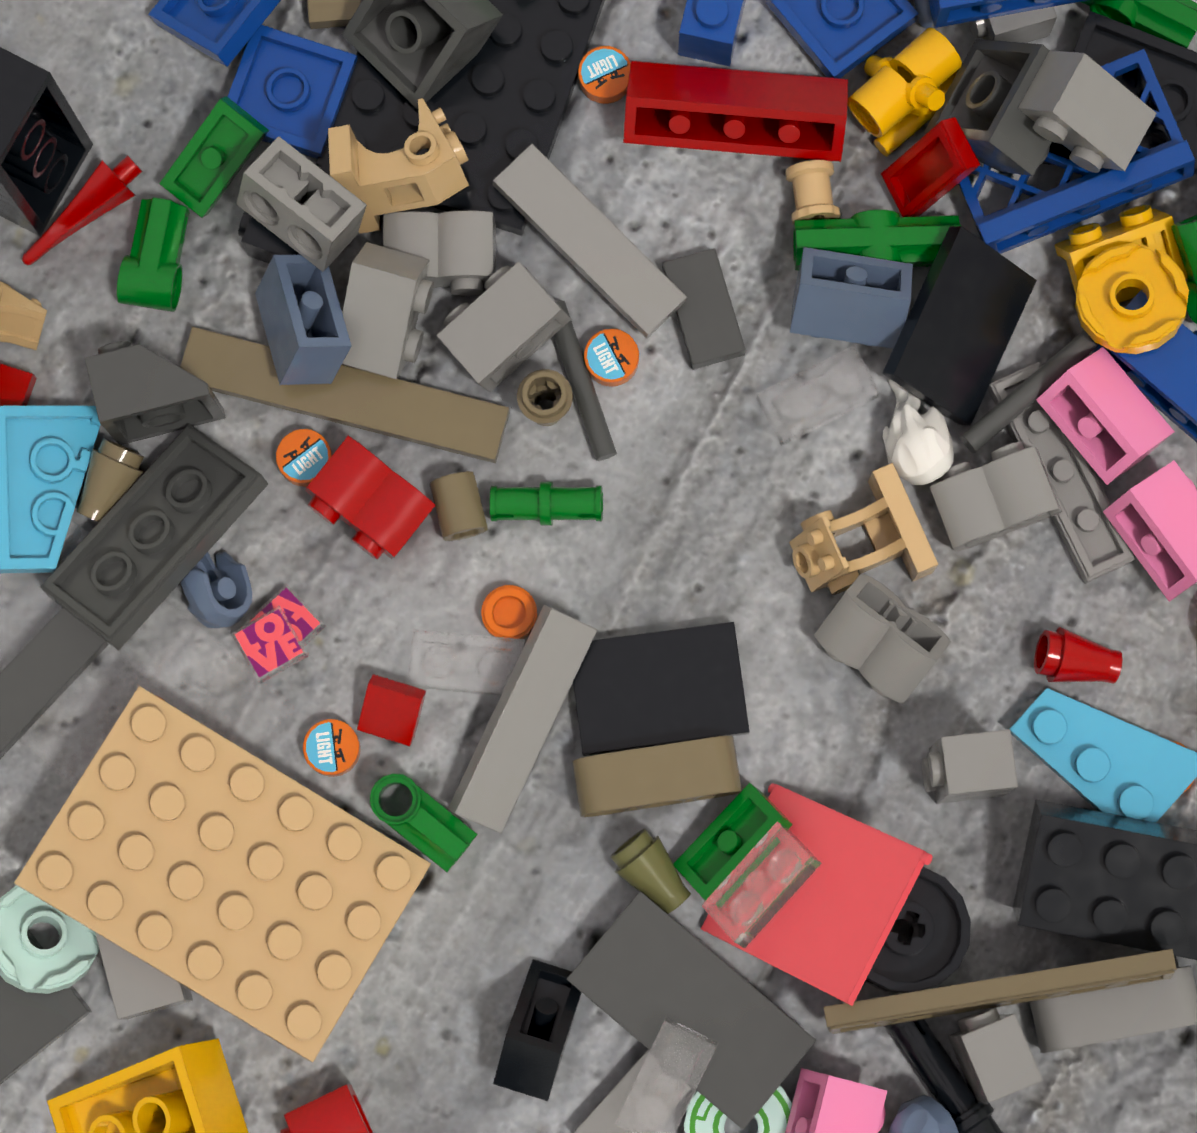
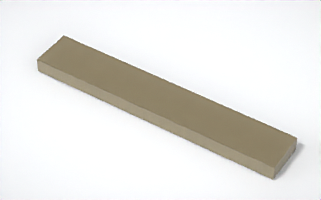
[180,327,510,464]
[824,949,1177,1034]

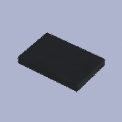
[882,226,1037,426]
[573,622,750,756]

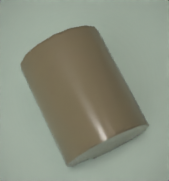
[429,471,488,541]

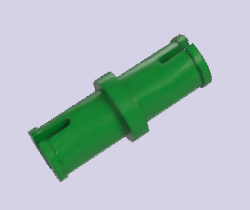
[489,482,603,526]

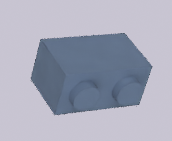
[790,247,913,349]
[255,255,352,385]

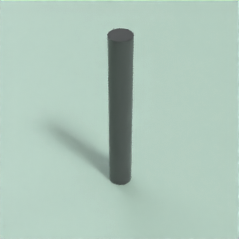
[554,301,617,461]
[960,330,1098,453]

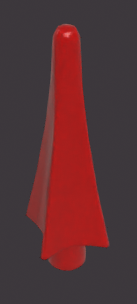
[22,155,143,266]

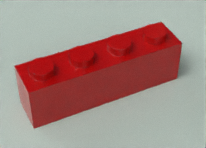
[623,61,848,162]

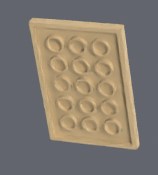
[14,686,431,1062]

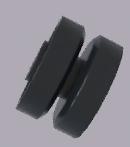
[865,867,971,993]

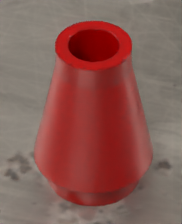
[1034,627,1123,684]

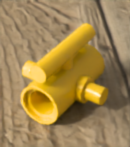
[847,27,962,157]

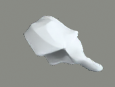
[882,379,954,485]

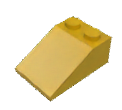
[47,1038,249,1133]

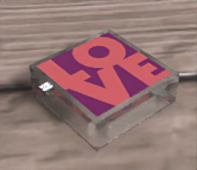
[246,584,326,664]
[231,605,309,684]

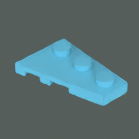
[0,406,101,574]
[1009,688,1197,822]

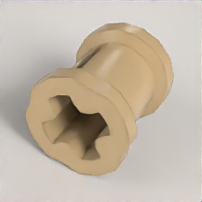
[785,160,840,224]

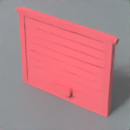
[701,783,933,1006]

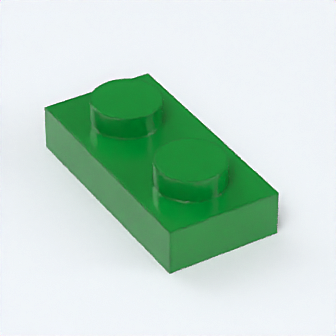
[159,96,269,218]
[673,783,793,907]

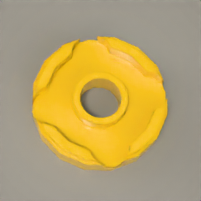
[1075,243,1189,354]

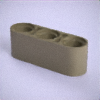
[572,736,742,817]

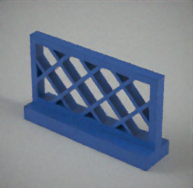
[958,49,1195,254]

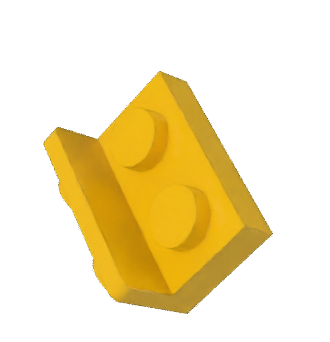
[1054,205,1188,303]

